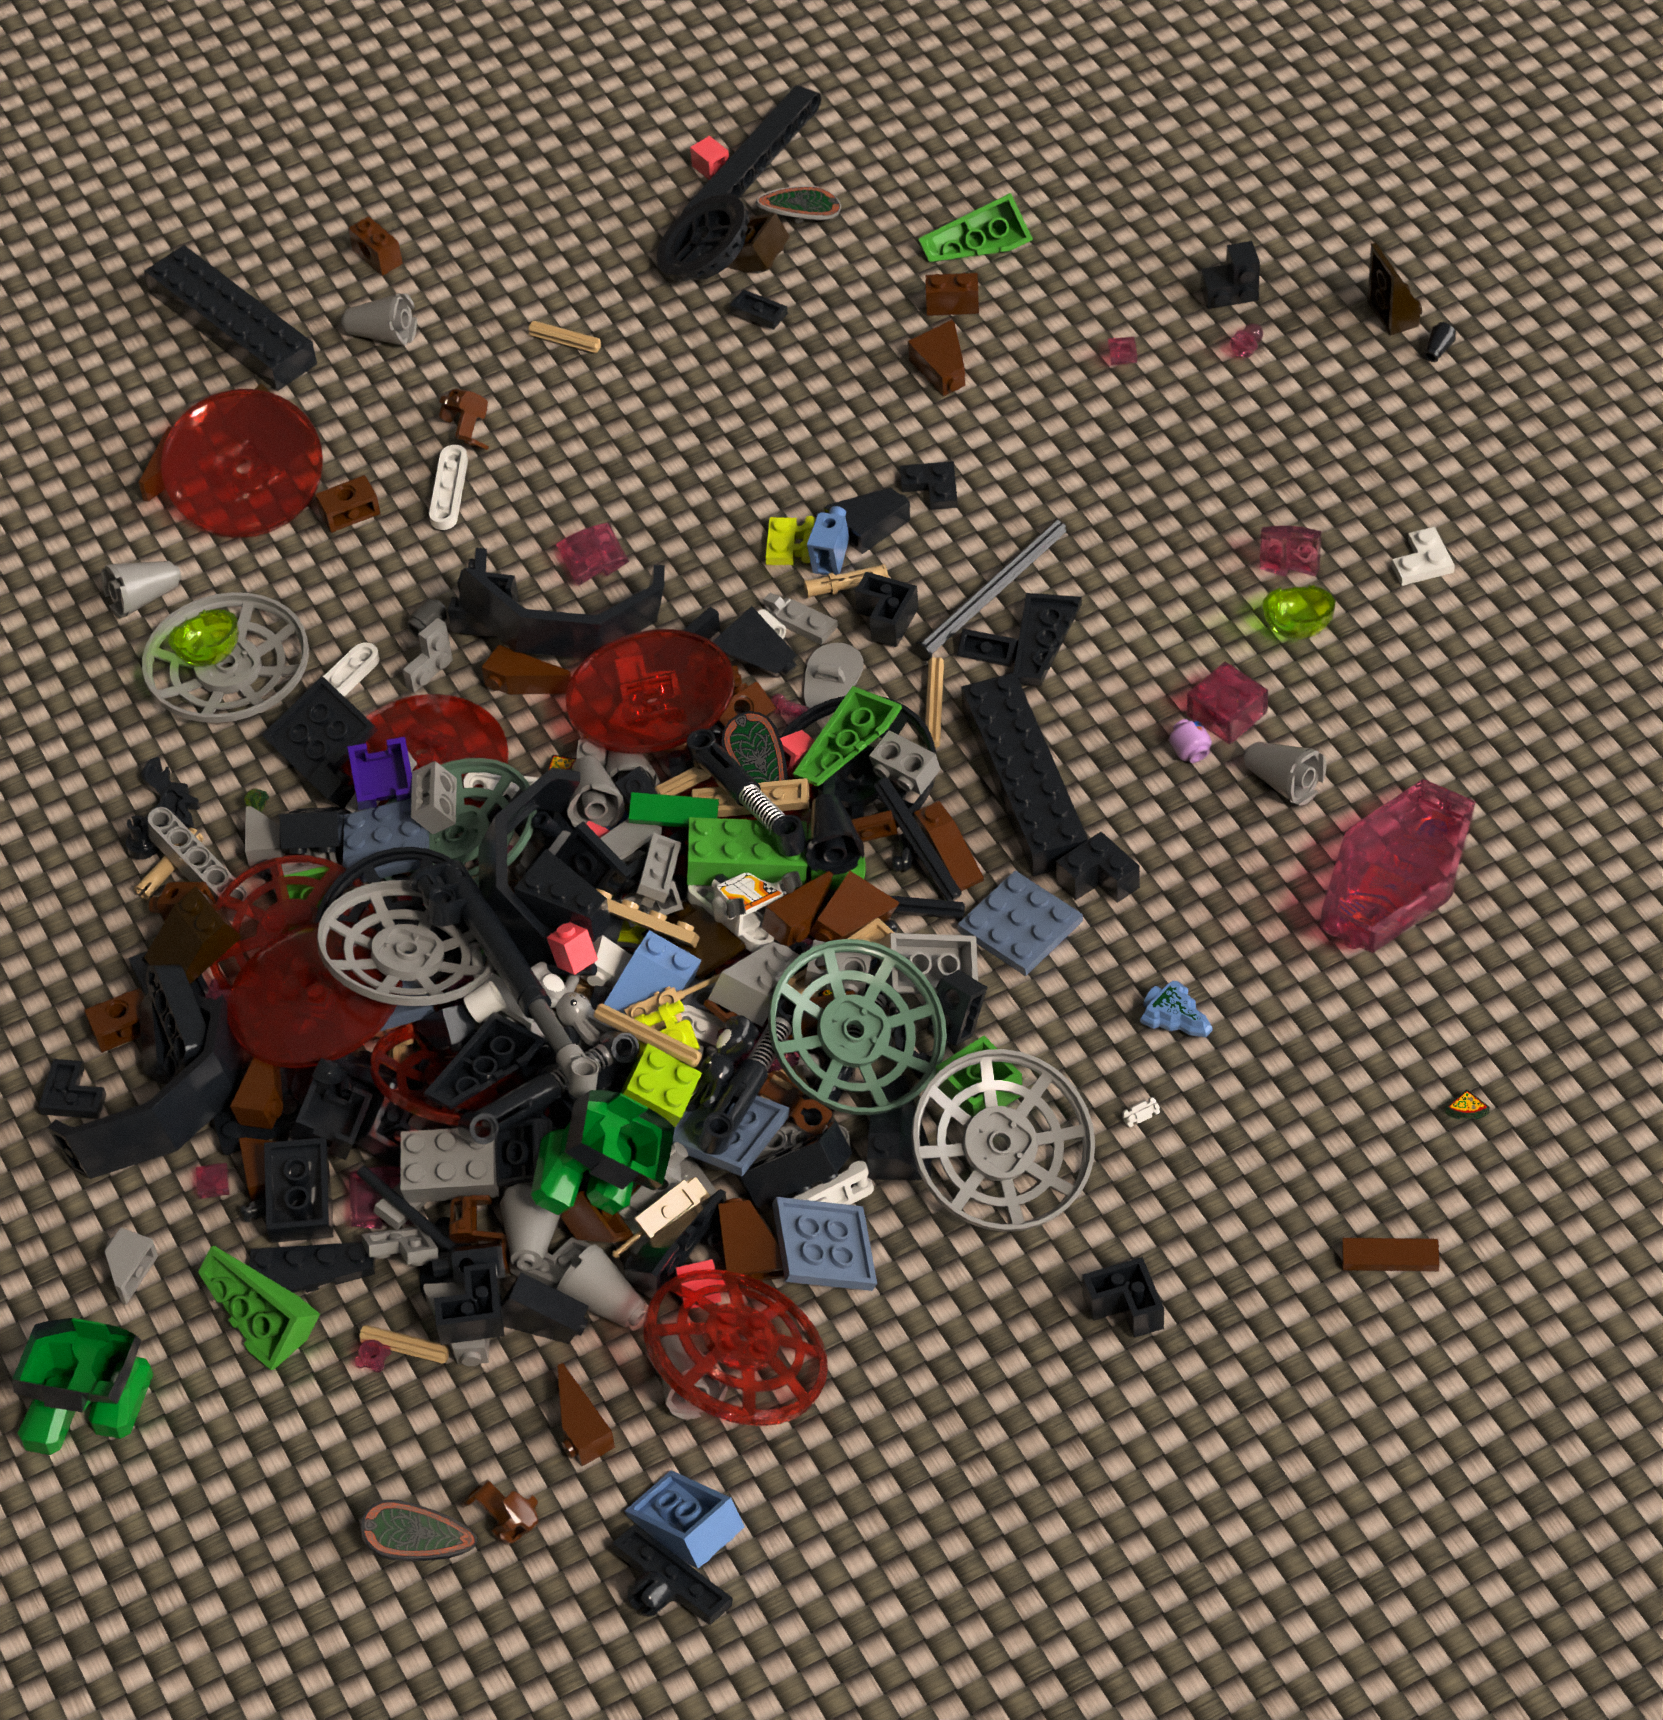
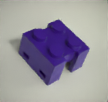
[347,737,412,810]

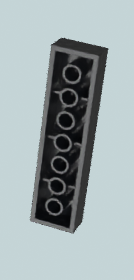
[144,245,317,391]
[961,672,1088,876]

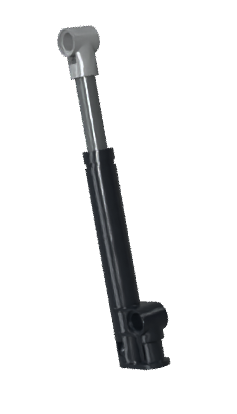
[409,860,599,1098]

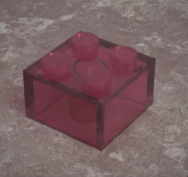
[1187,662,1268,745]

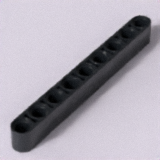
[681,85,822,215]

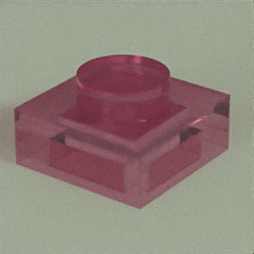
[1108,336,1137,365]
[196,1163,230,1199]

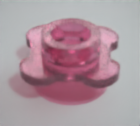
[355,1340,391,1373]

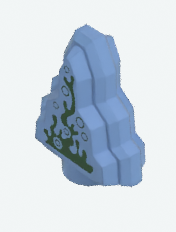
[1140,980,1212,1038]

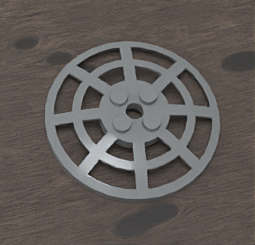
[142,592,309,723]
[317,880,495,1006]
[911,1049,1095,1232]

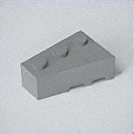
[708,941,799,1027]

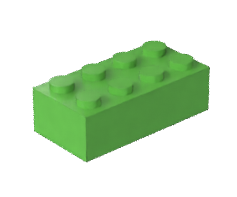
[687,817,807,889]

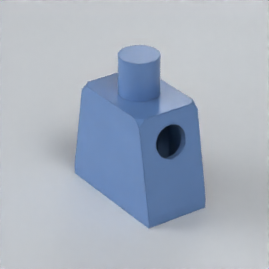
[807,506,849,575]

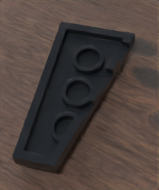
[1013,593,1082,686]
[249,1242,376,1293]

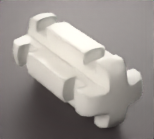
[1122,1097,1160,1127]

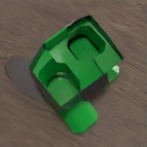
[531,1090,675,1215]
[12,1318,153,1455]

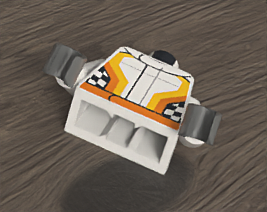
[712,871,802,937]

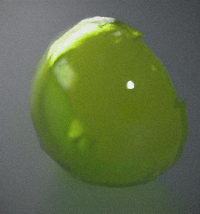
[1263,584,1336,640]
[168,609,239,667]

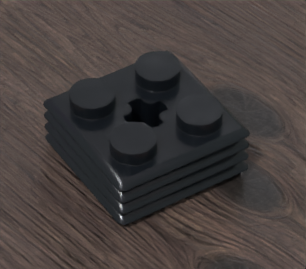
[495,1118,553,1187]

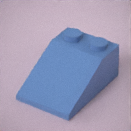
[604,930,702,1015]
[625,1470,745,1569]

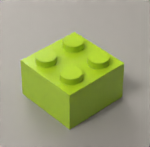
[621,1044,702,1127]

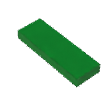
[629,792,719,828]

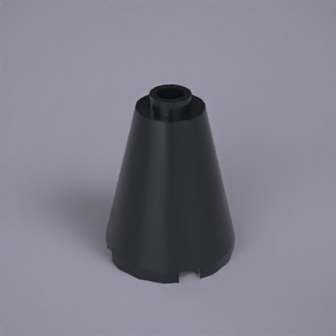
[805,793,865,875]

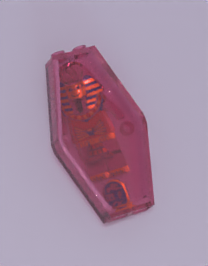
[1320,779,1476,953]

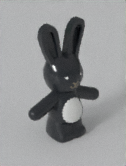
[685,1015,759,1112]

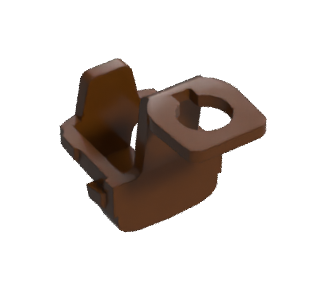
[439,389,489,450]
[758,1070,832,1136]
[449,1195,511,1274]
[460,1479,538,1544]

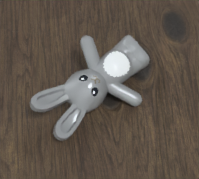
[531,962,619,1047]

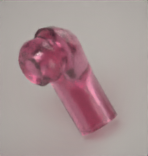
[771,694,808,718]

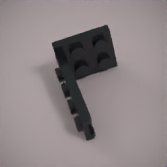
[555,821,688,900]

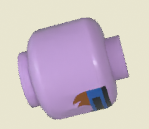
[1169,719,1212,763]

